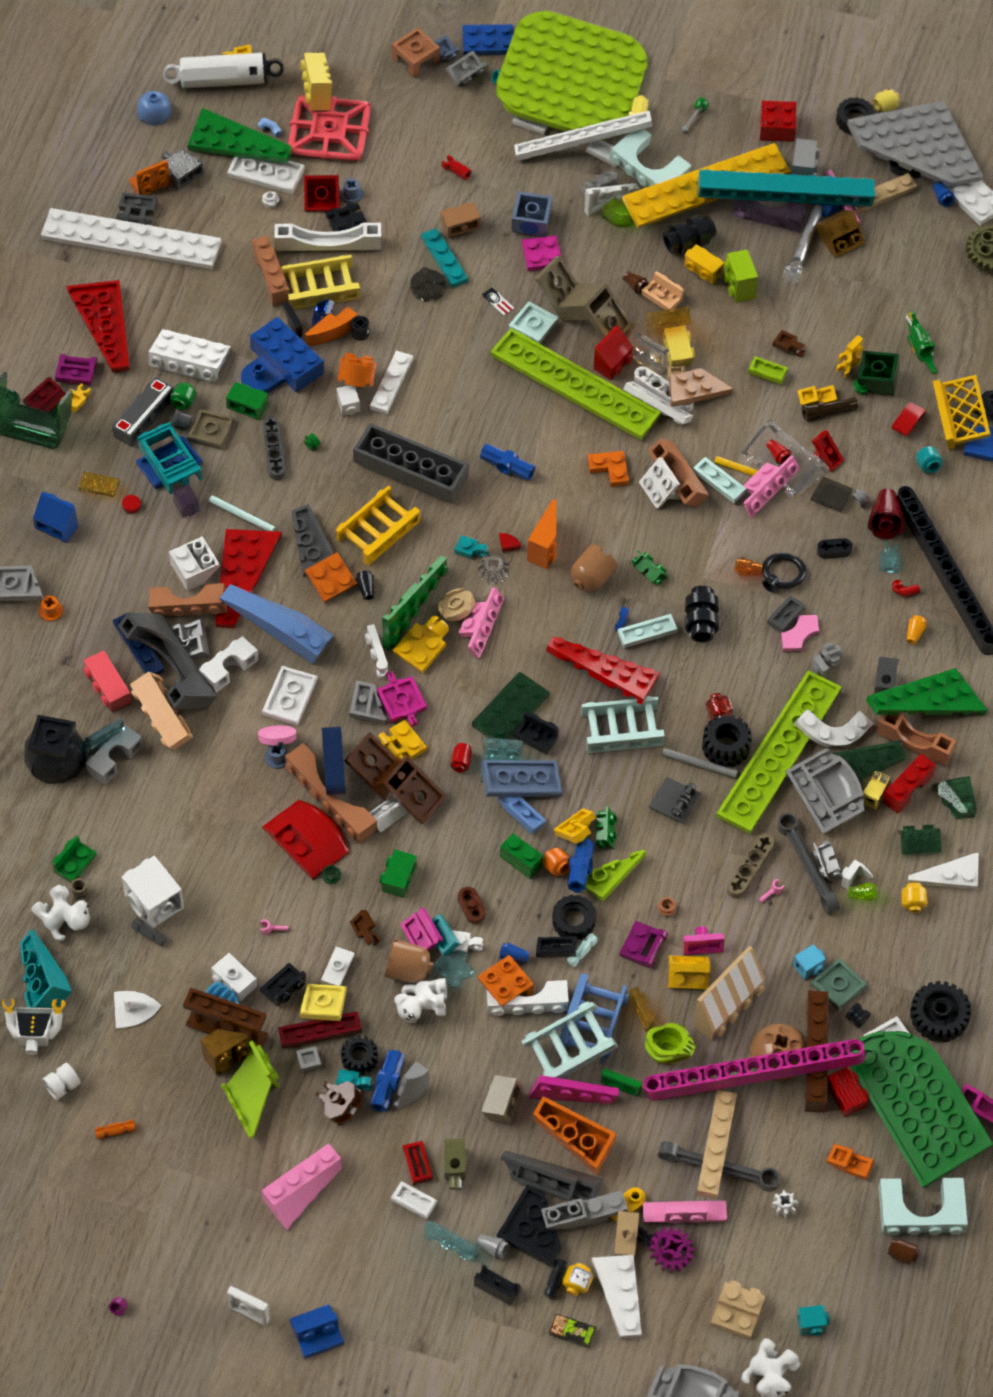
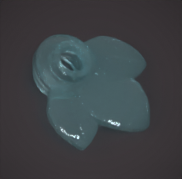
[435,951,474,988]

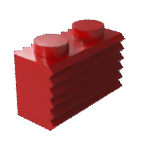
[827,1067,869,1117]

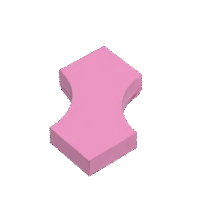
[781,615,819,652]

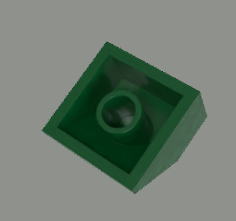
[857,351,900,395]

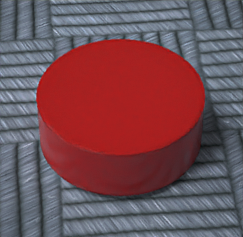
[122,495,141,514]

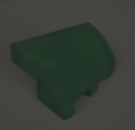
[932,776,977,819]

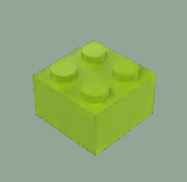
[723,249,758,303]

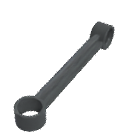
[778,813,840,914]
[658,1141,780,1192]

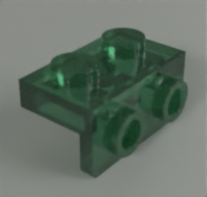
[898,824,941,854]

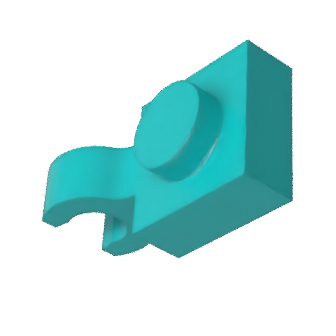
[454,535,489,559]
[336,1069,373,1091]

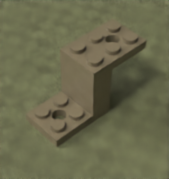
[535,256,632,340]

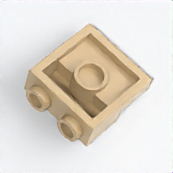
[710,1281,765,1340]

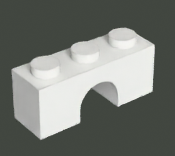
[199,636,259,693]

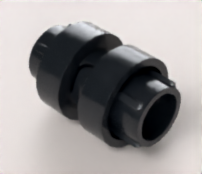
[663,214,716,255]
[685,585,719,643]

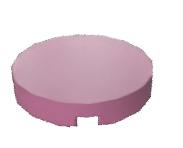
[258,725,296,746]

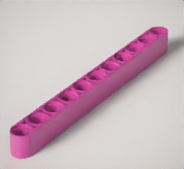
[643,1039,866,1101]

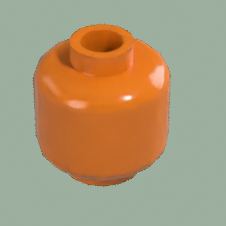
[543,847,570,877]

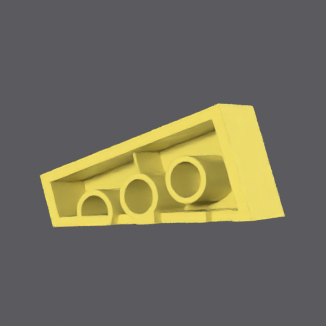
[301,53,332,110]

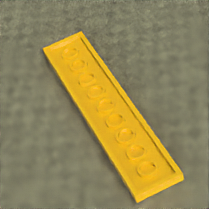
[622,143,791,228]

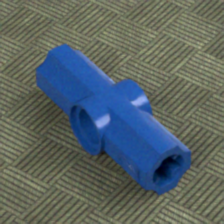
[480,444,536,481]
[568,838,595,893]
[370,1050,405,1112]

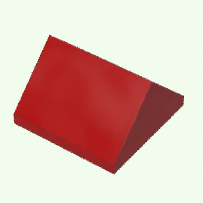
[304,175,340,211]

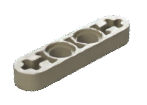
[727,834,774,898]

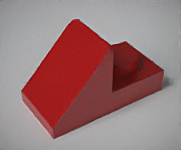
[811,430,844,471]

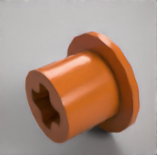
[39,595,63,621]

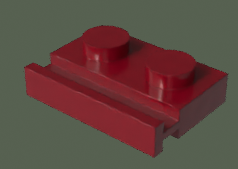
[23,377,67,420]

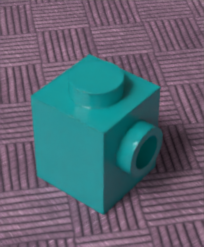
[797,1305,830,1336]

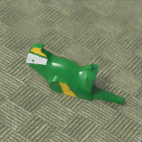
[905,311,937,374]

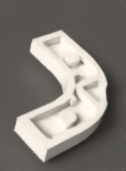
[794,709,874,748]

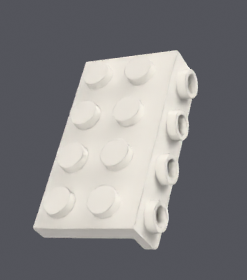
[148,329,230,382]

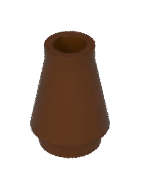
[623,271,649,294]

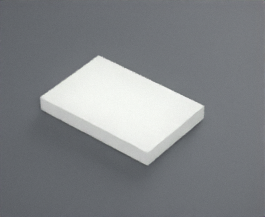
[262,666,318,726]

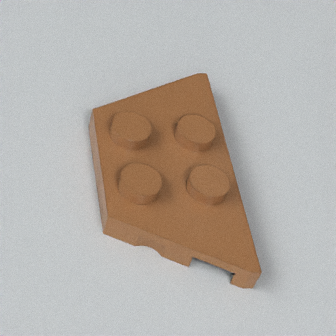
[669,368,733,407]

